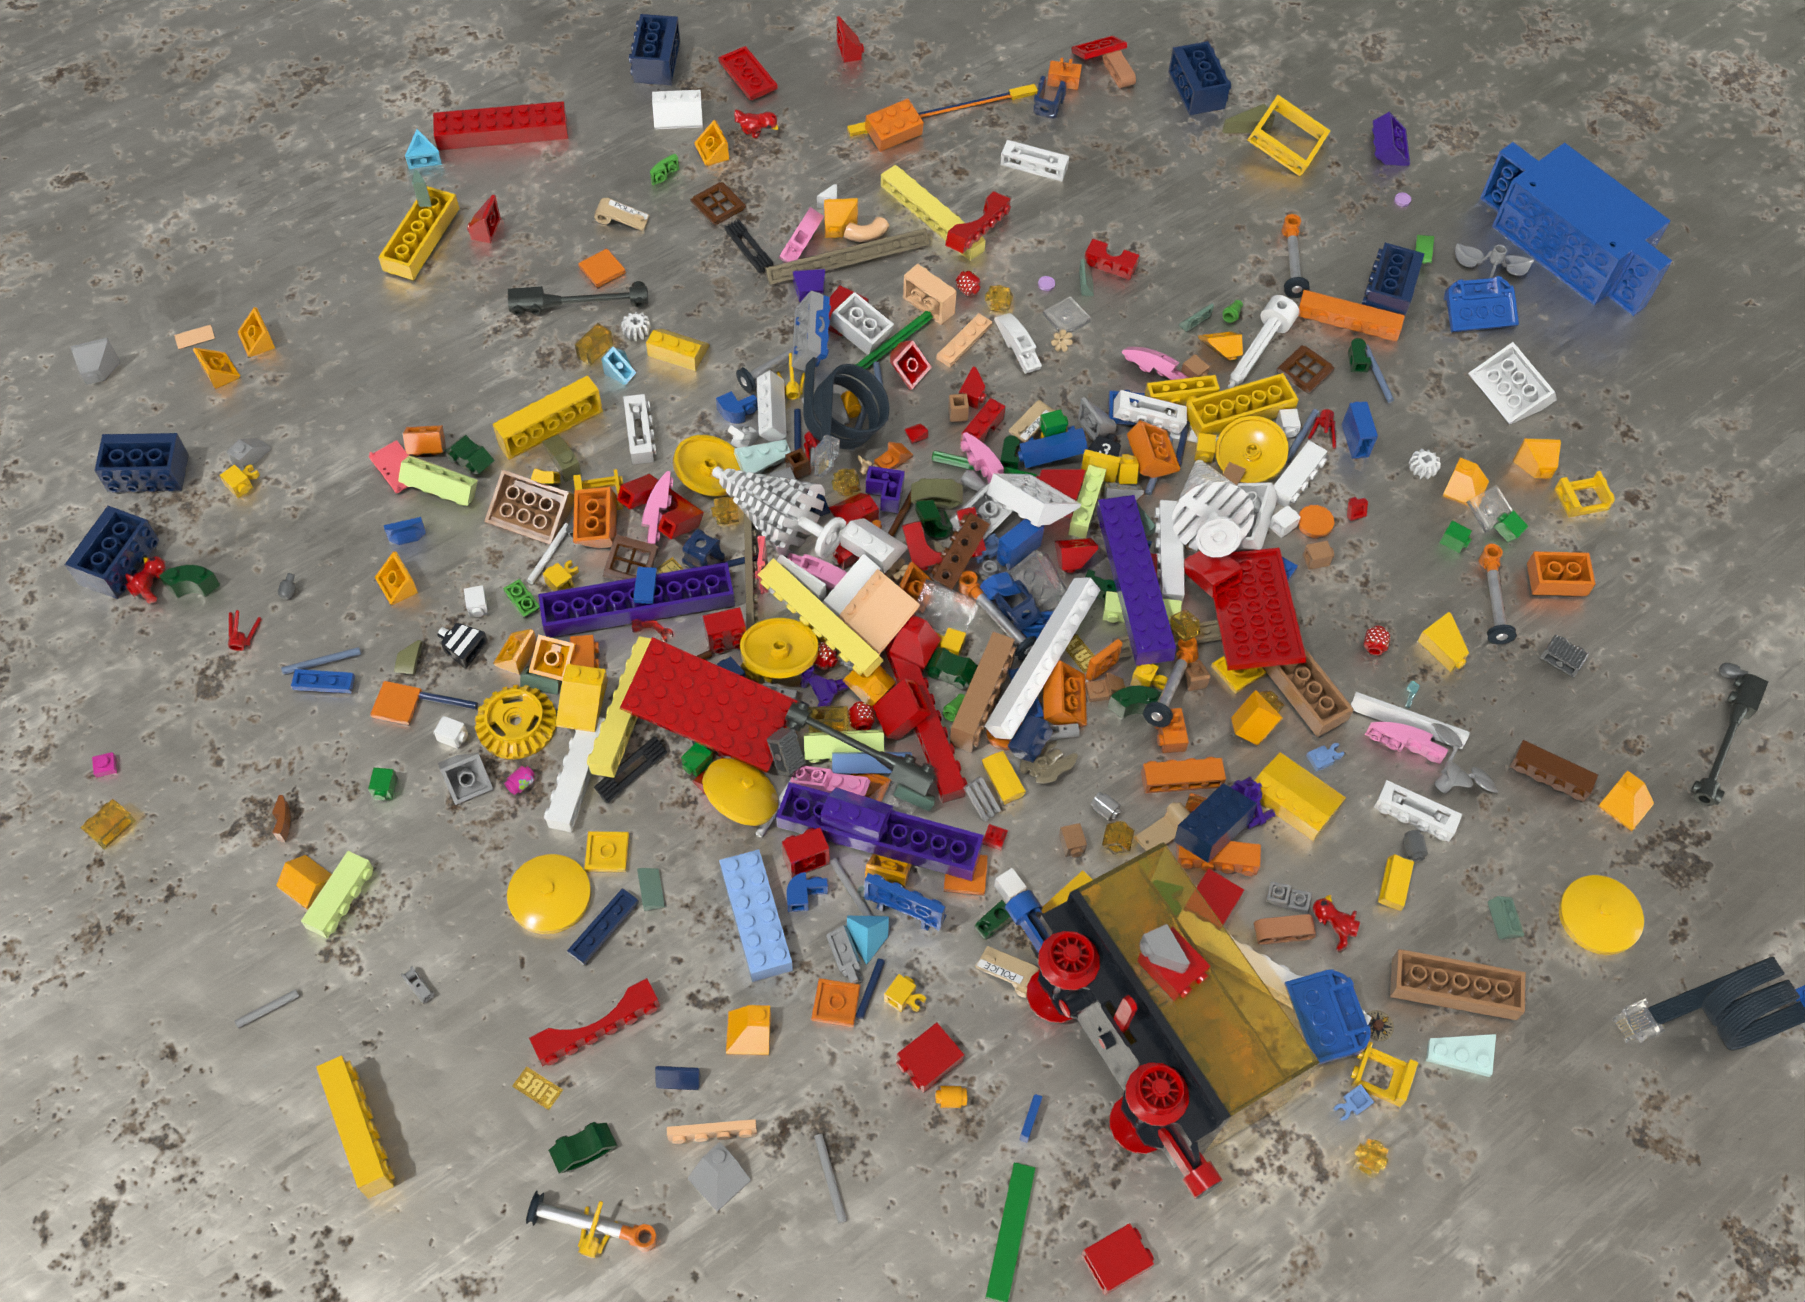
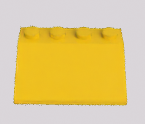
[1254,752,1346,841]

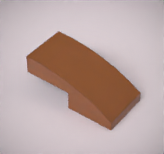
[272,795,291,842]

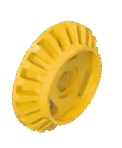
[475,685,557,759]

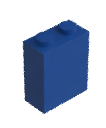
[1341,402,1378,459]
[997,519,1044,570]

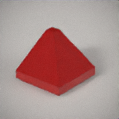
[904,423,929,444]

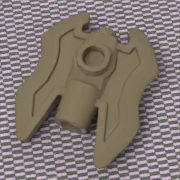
[1020,740,1078,783]

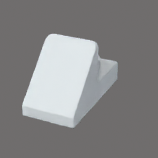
[817,184,837,208]
[728,424,760,448]

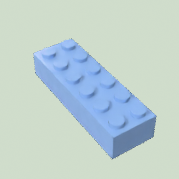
[719,849,793,982]

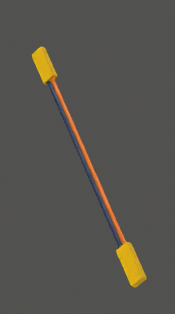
[847,84,1038,137]

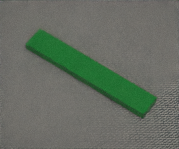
[985,1162,1035,1302]

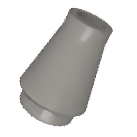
[960,469,987,491]

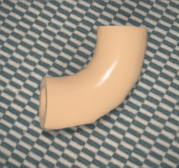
[844,217,889,243]

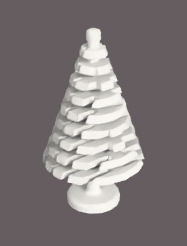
[1172,460,1255,557]
[712,467,846,559]

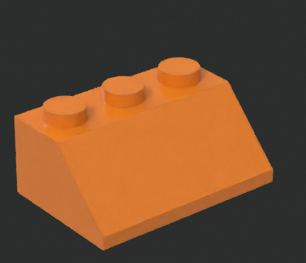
[1127,420,1181,478]
[573,487,617,548]
[1043,660,1087,727]

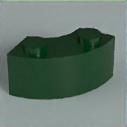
[445,435,495,475]
[915,500,952,539]
[159,565,220,598]
[924,648,978,689]
[1108,686,1162,719]
[548,1122,617,1174]

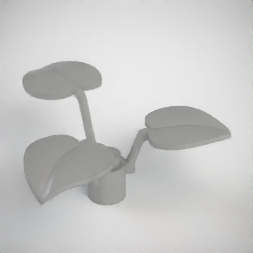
[1455,243,1534,278]
[1432,723,1498,793]

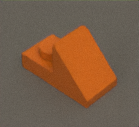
[874,442,913,469]

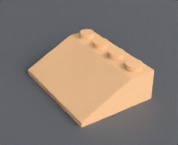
[838,569,920,655]

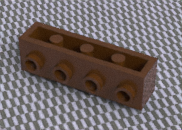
[931,512,990,589]
[1509,740,1598,802]

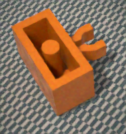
[1047,58,1082,90]
[403,425,446,456]
[1154,708,1189,753]

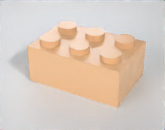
[903,264,956,325]

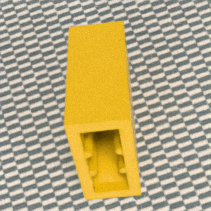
[1418,612,1469,672]

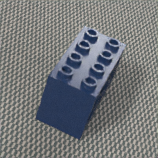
[629,14,681,86]
[1168,41,1231,116]
[1361,242,1425,318]
[94,433,189,493]
[64,506,159,599]

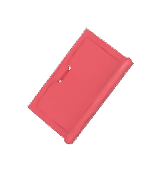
[368,440,409,494]
[755,536,768,594]

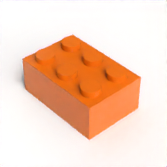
[865,99,924,152]
[1527,551,1596,596]

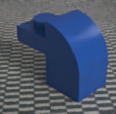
[716,391,758,424]
[787,872,828,912]

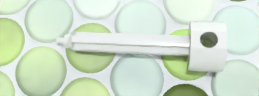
[1228,295,1299,389]

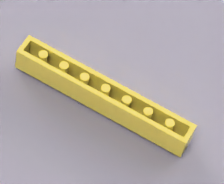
[881,165,986,261]
[758,558,883,678]
[587,637,651,778]

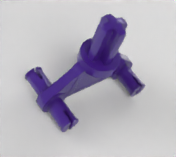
[800,666,849,719]
[1230,776,1275,829]

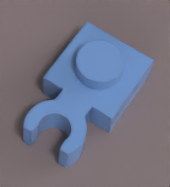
[976,533,999,564]
[1306,743,1344,772]
[1333,1084,1374,1121]

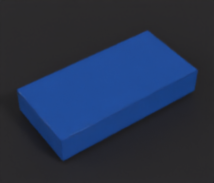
[633,567,657,604]
[1019,1094,1042,1143]

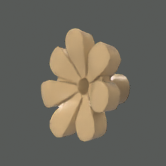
[1051,329,1073,352]
[857,455,879,475]
[886,558,908,580]

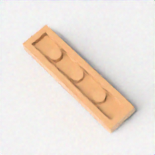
[937,313,992,367]
[667,1119,757,1144]

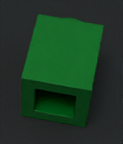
[1039,409,1068,437]
[1493,510,1528,542]
[1439,520,1472,553]
[681,743,713,777]
[368,767,398,801]

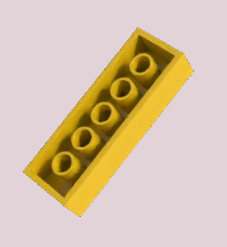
[378,186,460,280]
[1186,373,1299,437]
[492,375,603,460]
[316,1055,395,1199]

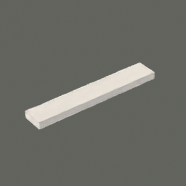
[1350,692,1470,749]

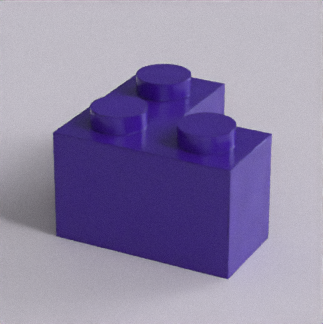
[865,466,905,513]

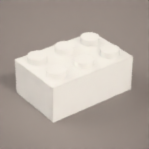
[830,292,894,355]

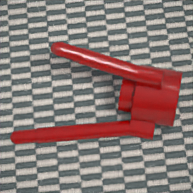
[1308,409,1336,449]
[803,431,834,475]
[228,610,261,651]

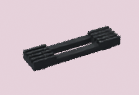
[724,219,773,273]
[594,736,668,803]

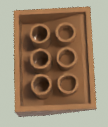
[484,470,574,544]

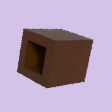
[785,448,810,479]

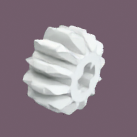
[621,312,651,341]
[1409,448,1441,479]

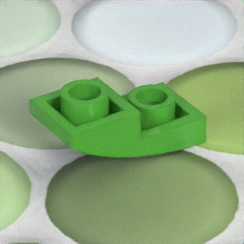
[650,154,679,185]
[1415,235,1434,263]
[503,579,540,617]

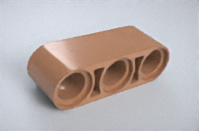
[1103,50,1136,88]
[1253,914,1317,945]

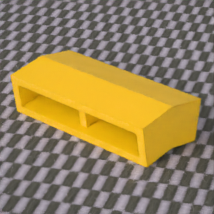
[531,468,561,484]
[982,751,1026,805]
[1378,854,1414,911]

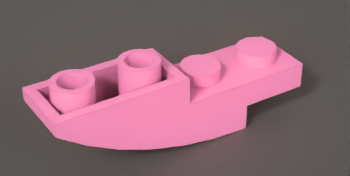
[778,207,824,262]
[1122,347,1189,380]
[960,432,1004,484]
[641,471,673,545]
[787,553,847,590]
[1365,722,1448,764]
[790,766,871,796]

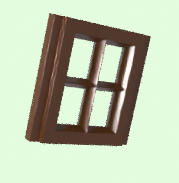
[690,182,746,225]
[1276,345,1335,394]
[602,534,659,581]

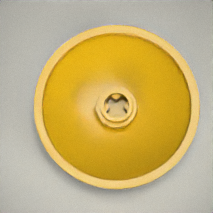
[1215,416,1289,483]
[673,435,741,496]
[740,618,818,678]
[702,758,778,826]
[507,854,591,934]
[1559,875,1644,955]

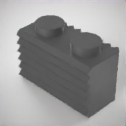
[1540,635,1589,677]
[767,728,806,776]

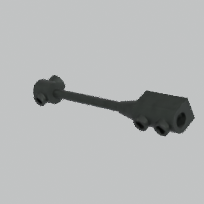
[508,281,648,316]
[1691,674,1769,806]
[785,700,937,797]

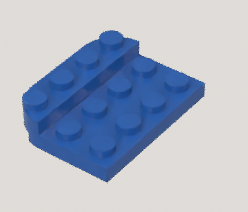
[1444,276,1519,332]
[864,873,947,931]
[1284,969,1371,1066]

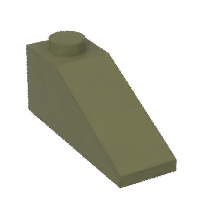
[1222,103,1275,134]
[542,434,582,482]

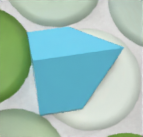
[405,129,442,169]
[601,346,636,385]
[847,915,889,965]

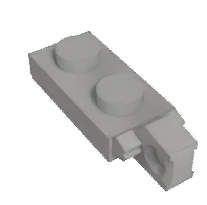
[826,925,863,984]

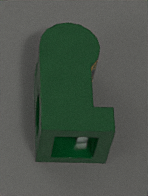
[1348,338,1372,372]
[1000,435,1019,470]
[1085,569,1117,600]
[974,900,1013,940]

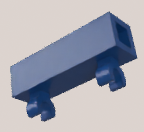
[1018,426,1088,468]

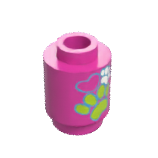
[504,766,535,795]

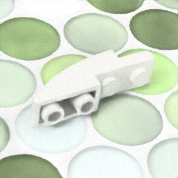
[994,313,1042,374]

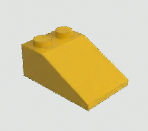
[556,664,608,732]

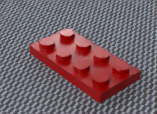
[718,46,778,101]

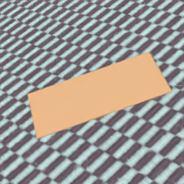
[174,324,215,349]

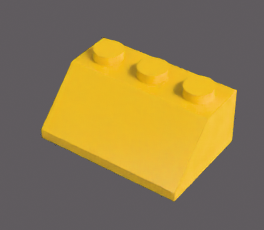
[646,329,710,371]

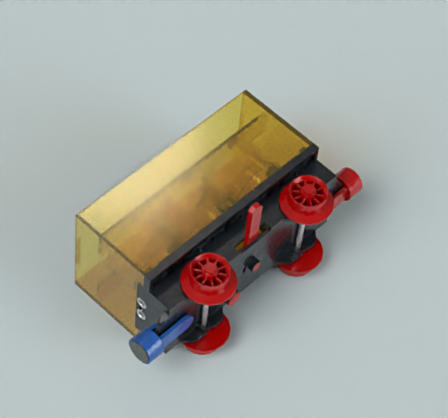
[1005,842,1320,1199]

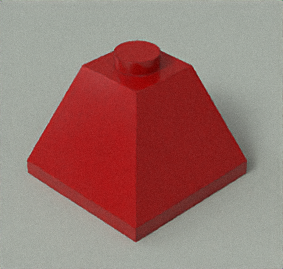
[836,16,864,63]
[467,195,501,243]
[890,340,932,390]
[829,493,879,525]
[1055,538,1098,572]
[890,614,941,669]

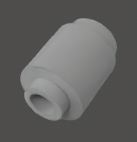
[1091,792,1121,821]

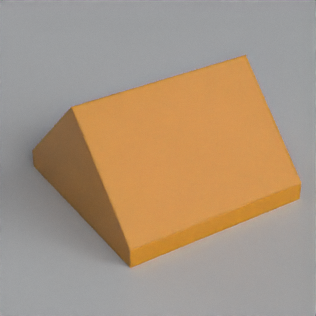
[694,120,729,166]
[237,307,275,357]
[193,347,240,389]
[375,551,418,605]
[493,629,537,675]
[1231,690,1283,745]
[865,854,912,889]
[276,855,332,910]

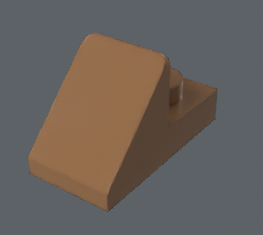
[1184,660,1210,691]
[1085,673,1125,703]

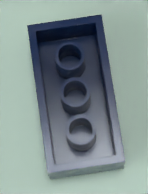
[1174,783,1257,863]

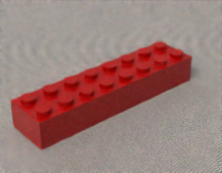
[433,101,568,150]

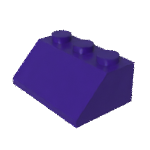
[1372,111,1410,166]
[821,787,893,842]

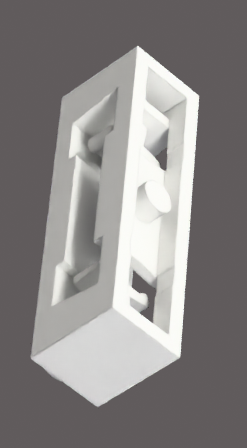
[1000,140,1069,181]
[1113,390,1187,434]
[623,394,657,465]
[1374,780,1462,842]

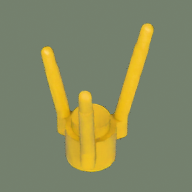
[776,353,805,400]
[577,1201,618,1258]

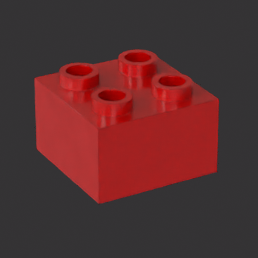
[703,607,746,654]
[782,827,830,878]

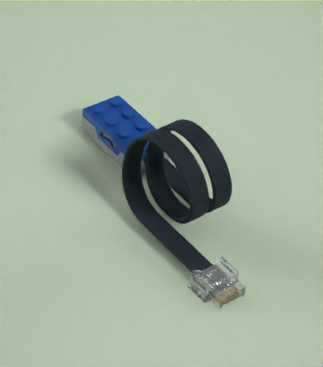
[791,291,890,478]
[1612,956,1805,1050]

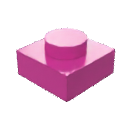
[92,752,117,778]

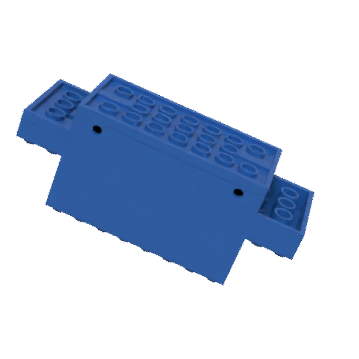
[1480,142,1672,316]

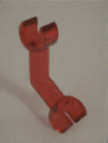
[631,620,673,643]

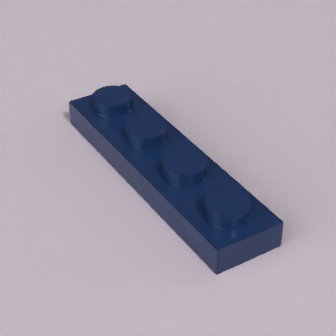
[567,888,639,965]

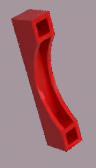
[945,191,1011,254]
[529,978,660,1067]

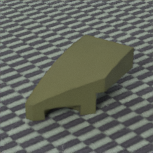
[394,640,423,675]

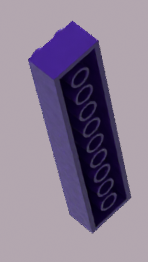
[1097,495,1176,666]
[538,562,735,637]
[776,782,984,881]

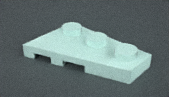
[734,439,791,475]
[1426,1034,1496,1077]

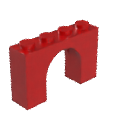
[617,473,704,540]
[902,506,986,571]

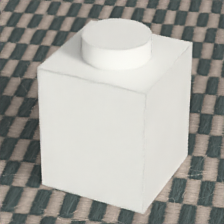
[1276,409,1301,438]
[1269,505,1301,538]
[464,585,489,618]
[434,716,468,749]
[994,868,1027,903]

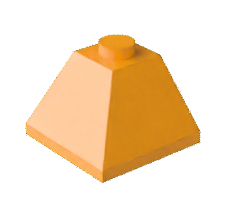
[824,198,858,238]
[1198,331,1243,360]
[1513,438,1561,479]
[1443,457,1489,510]
[529,635,576,681]
[842,665,896,706]
[1598,770,1654,831]
[726,1005,771,1055]

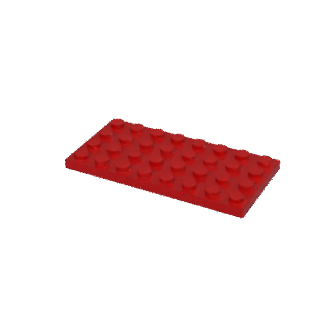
[1213,547,1306,671]
[620,637,798,773]

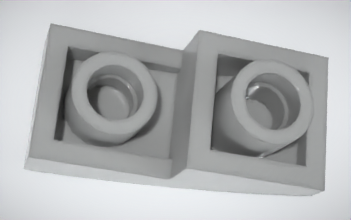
[1267,882,1312,914]

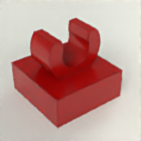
[1347,497,1368,521]
[983,824,1008,851]

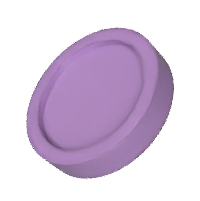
[1394,192,1411,207]
[1038,276,1055,291]

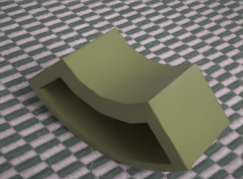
[911,478,963,510]

